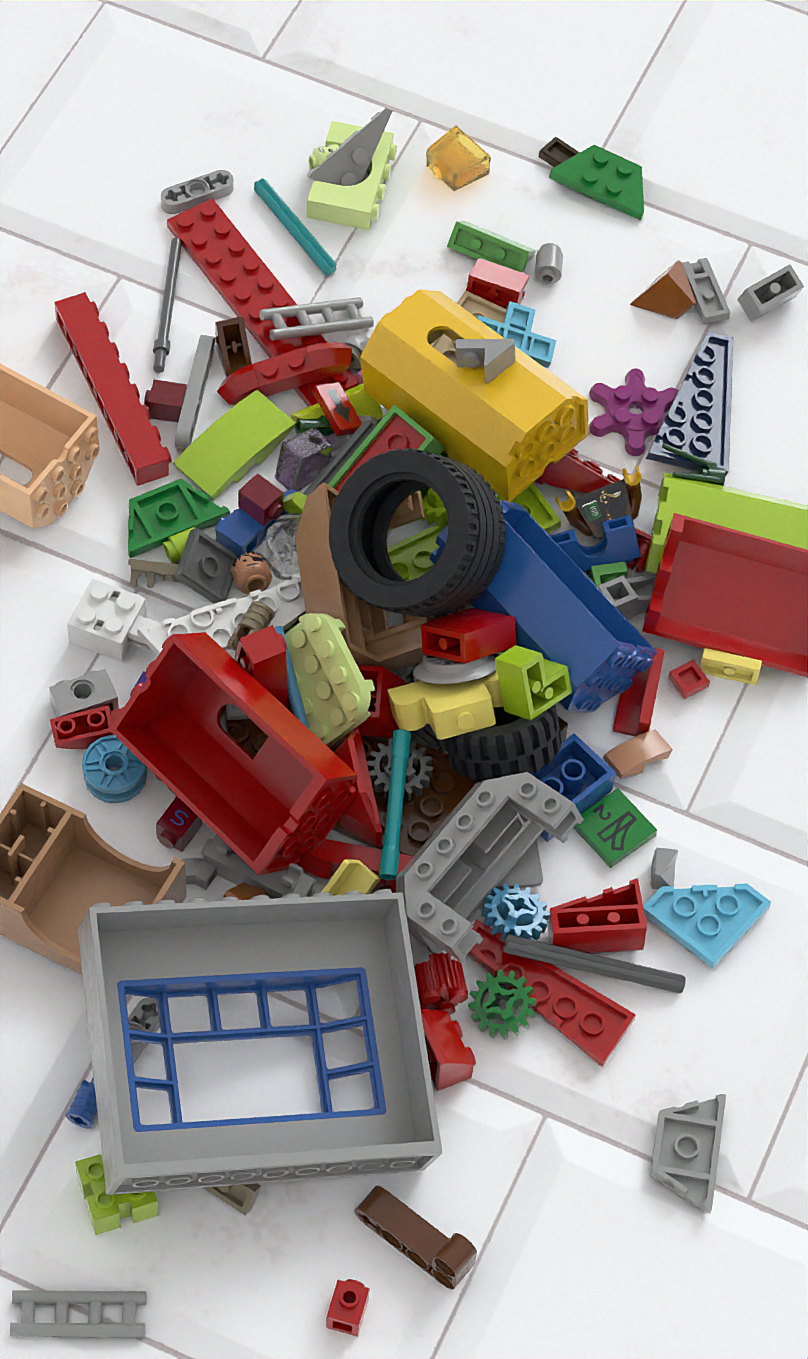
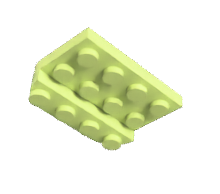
[285,613,375,748]

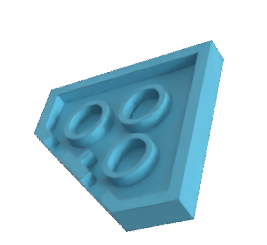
[643,883,771,969]

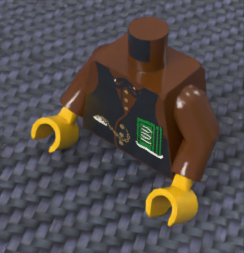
[555,465,642,539]

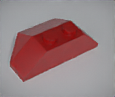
[334,727,383,847]

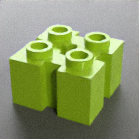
[75,1154,158,1235]

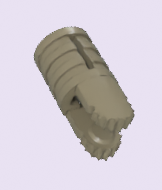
[227,601,275,651]

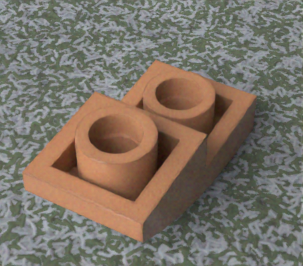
[603,729,673,779]

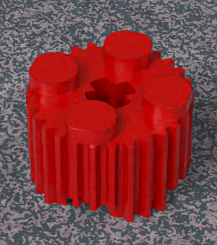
[414,952,468,1015]

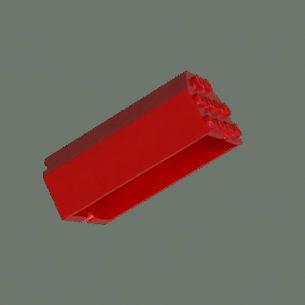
[109,632,357,875]

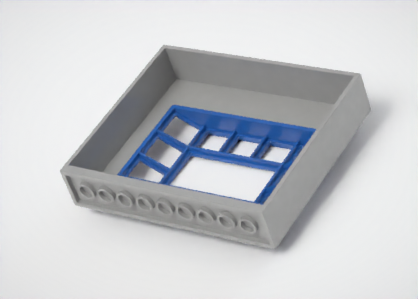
[77,889,442,1195]

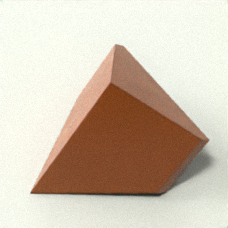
[629,260,696,319]

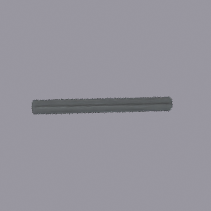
[503,935,686,993]

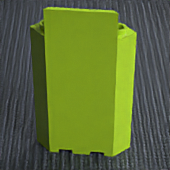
[645,473,808,573]

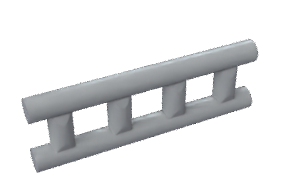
[259,297,374,341]
[10,1290,147,1337]

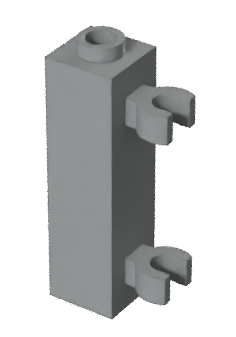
[201,834,315,899]

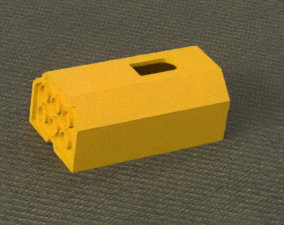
[360,289,589,502]

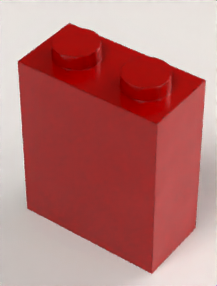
[421,608,516,664]

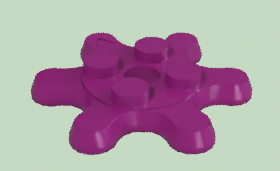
[589,368,678,456]

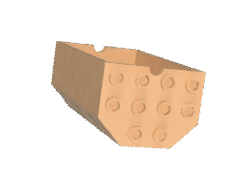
[0,363,100,528]

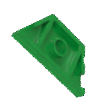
[549,144,644,220]
[128,479,230,558]

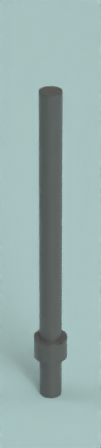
[153,238,182,373]

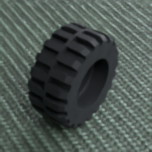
[444,704,562,782]

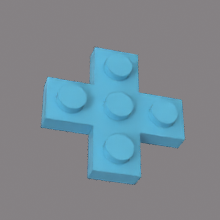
[477,301,557,368]

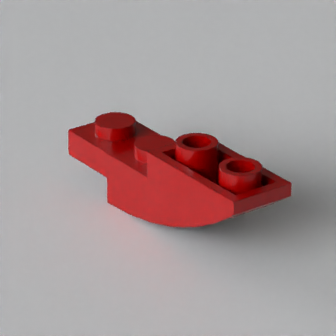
[49,706,120,749]

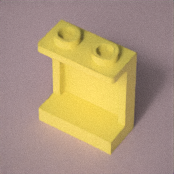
[700,648,762,685]

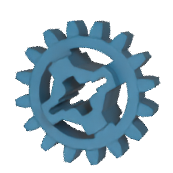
[481,883,549,942]

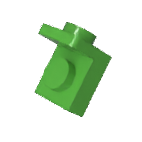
[589,562,627,587]

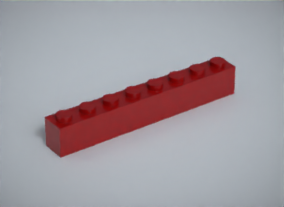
[54,292,172,486]

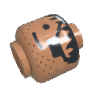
[231,552,272,595]

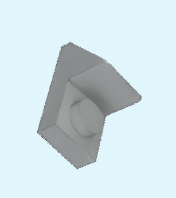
[456,339,516,384]

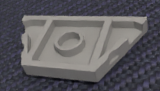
[650,1094,726,1214]

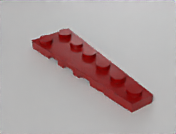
[468,919,636,1067]

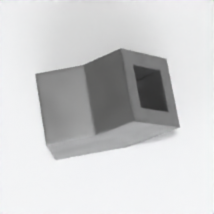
[181,858,217,890]

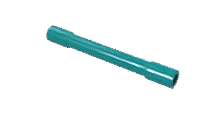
[379,729,411,880]

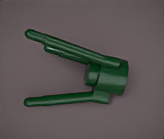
[662,443,726,486]

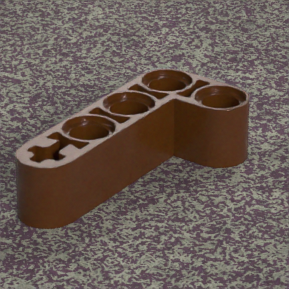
[354,1185,477,1290]

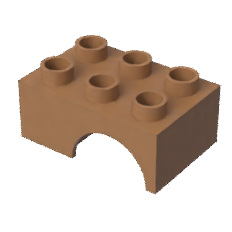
[0,783,187,975]

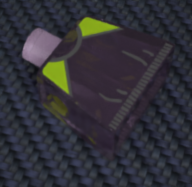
[275,428,339,492]

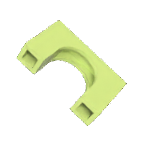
[307,121,397,230]

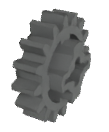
[367,738,433,801]

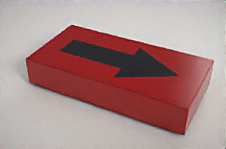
[312,382,362,436]

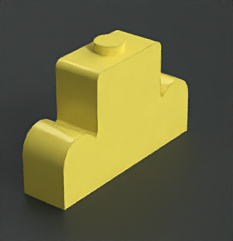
[387,670,503,740]

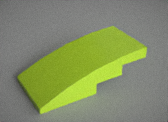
[173,390,295,501]

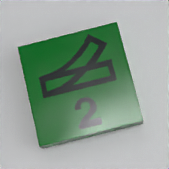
[573,788,658,868]

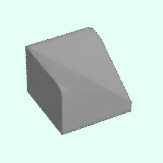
[650,847,678,889]

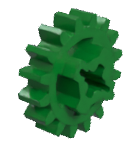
[468,969,538,1040]

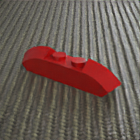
[216,342,353,405]
[297,839,414,893]

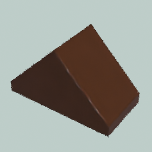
[215,316,252,377]

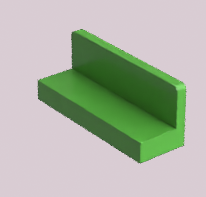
[447,221,537,273]

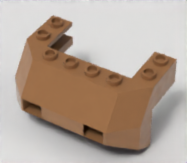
[295,482,432,671]

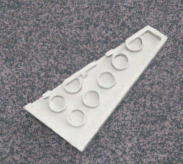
[137,576,306,658]

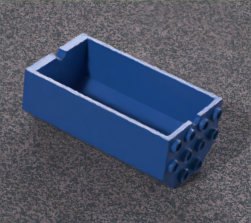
[429,500,658,713]

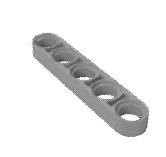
[175,335,215,449]

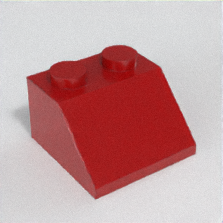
[421,1009,476,1091]

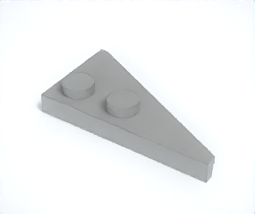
[307,107,393,186]

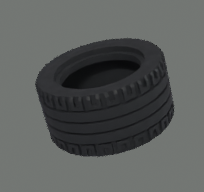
[329,448,506,618]

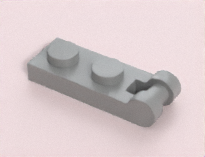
[682,258,731,324]

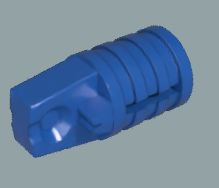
[65,1076,97,1129]

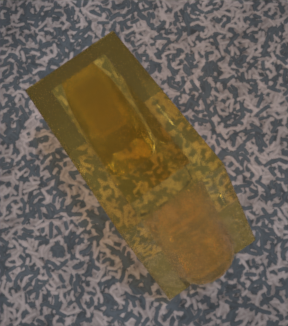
[426,125,491,191]

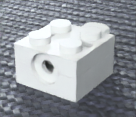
[67,578,161,662]

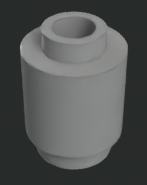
[534,243,563,284]

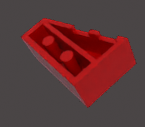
[234,625,288,726]
[548,878,647,953]

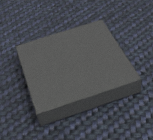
[174,528,238,604]

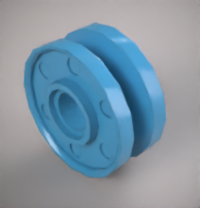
[82,735,147,803]

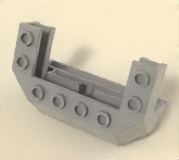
[396,772,584,964]

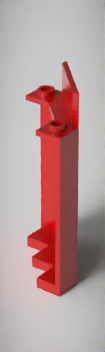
[642,513,808,678]

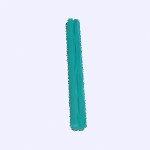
[254,178,337,276]

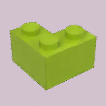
[495,645,572,720]

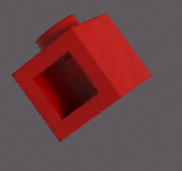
[326,1279,370,1337]

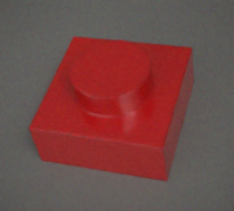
[668,659,710,699]

